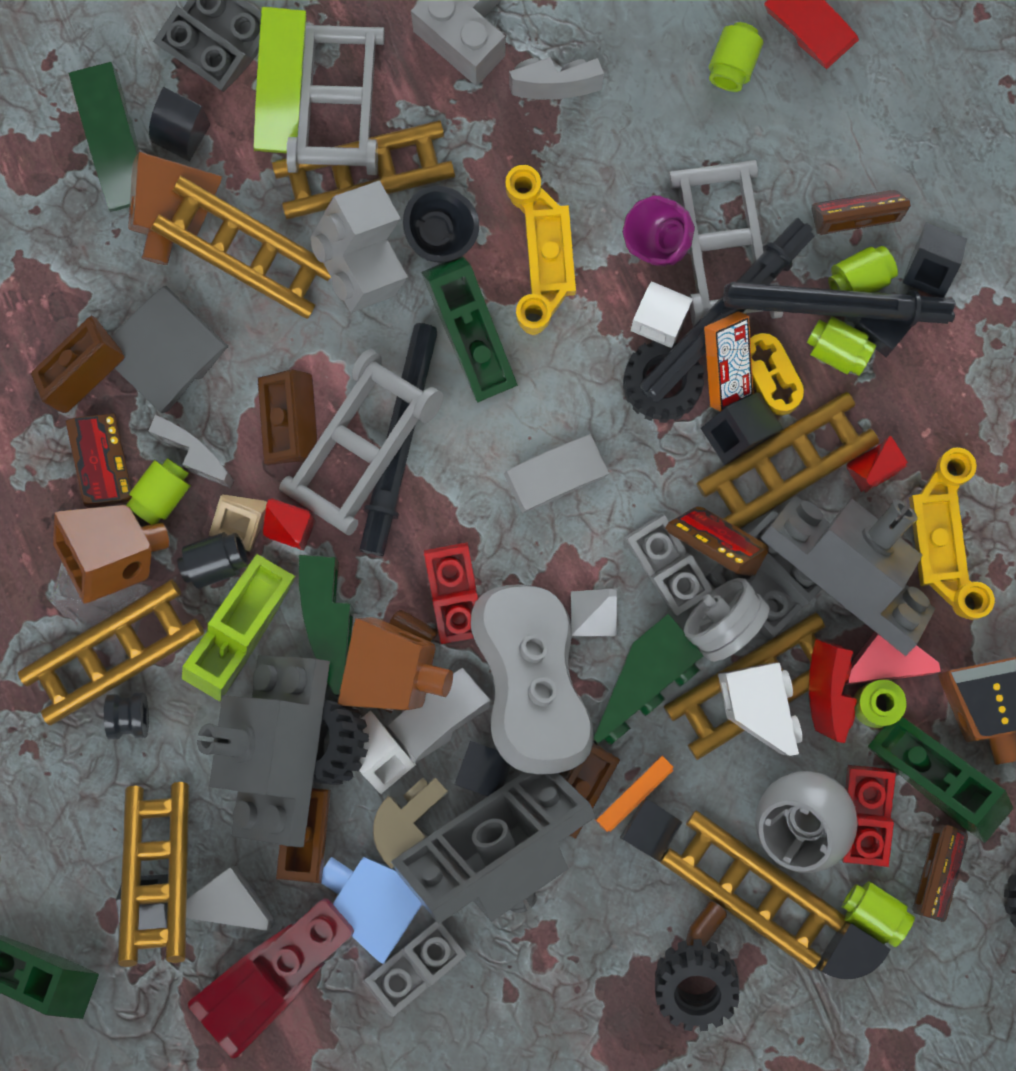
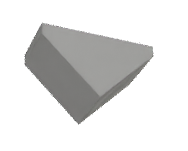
[186,866,274,930]

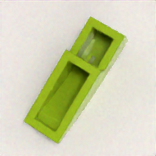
[254,7,306,154]
[182,554,295,702]

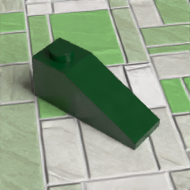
[421,256,518,403]
[868,716,1014,843]
[0,935,99,1019]

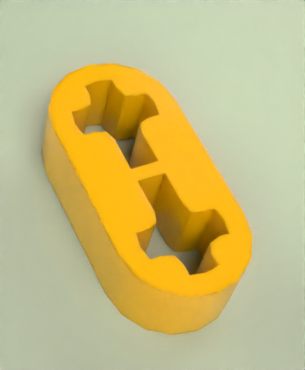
[750,333,804,416]

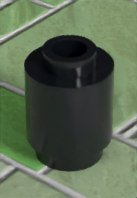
[177,532,249,589]

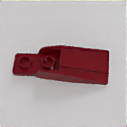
[188,898,354,1059]

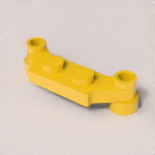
[506,165,576,335]
[909,448,995,620]

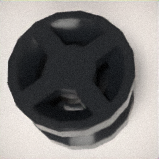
[104,693,149,740]

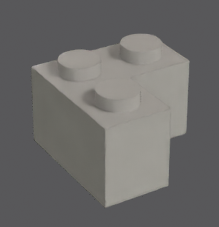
[411,0,505,87]
[310,180,408,313]

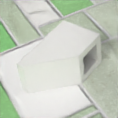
[718,663,802,756]

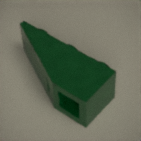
[593,613,703,745]

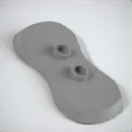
[471,584,594,774]

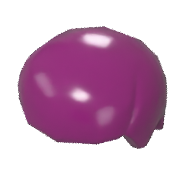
[622,195,695,267]

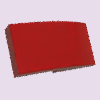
[764,0,859,70]
[424,542,478,644]
[809,639,857,743]
[842,765,896,867]

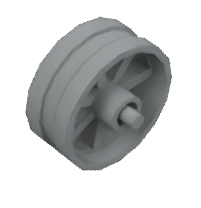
[683,578,770,662]

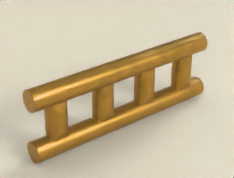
[272,120,455,220]
[151,175,331,319]
[696,391,879,529]
[18,579,204,726]
[663,612,825,760]
[118,782,189,967]
[660,810,846,970]

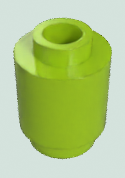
[709,22,764,92]
[828,245,898,293]
[806,316,876,376]
[126,458,191,525]
[854,680,906,728]
[842,881,915,947]

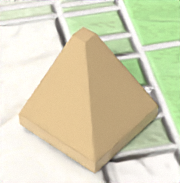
[209,494,267,552]

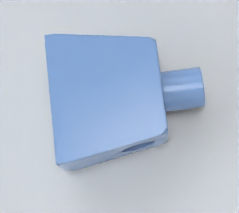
[321,856,422,964]

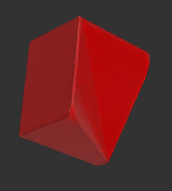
[846,436,908,493]
[263,498,315,551]

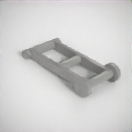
[287,25,385,175]
[669,160,783,327]
[279,349,443,535]

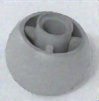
[755,771,858,873]

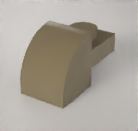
[373,778,449,869]

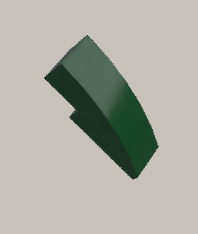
[69,62,140,212]
[299,555,354,697]

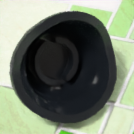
[403,186,480,263]

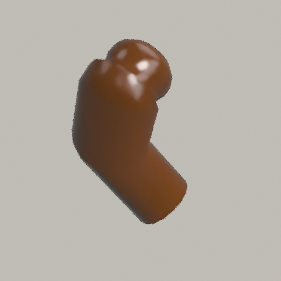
[686,901,727,946]

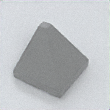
[571,589,617,637]

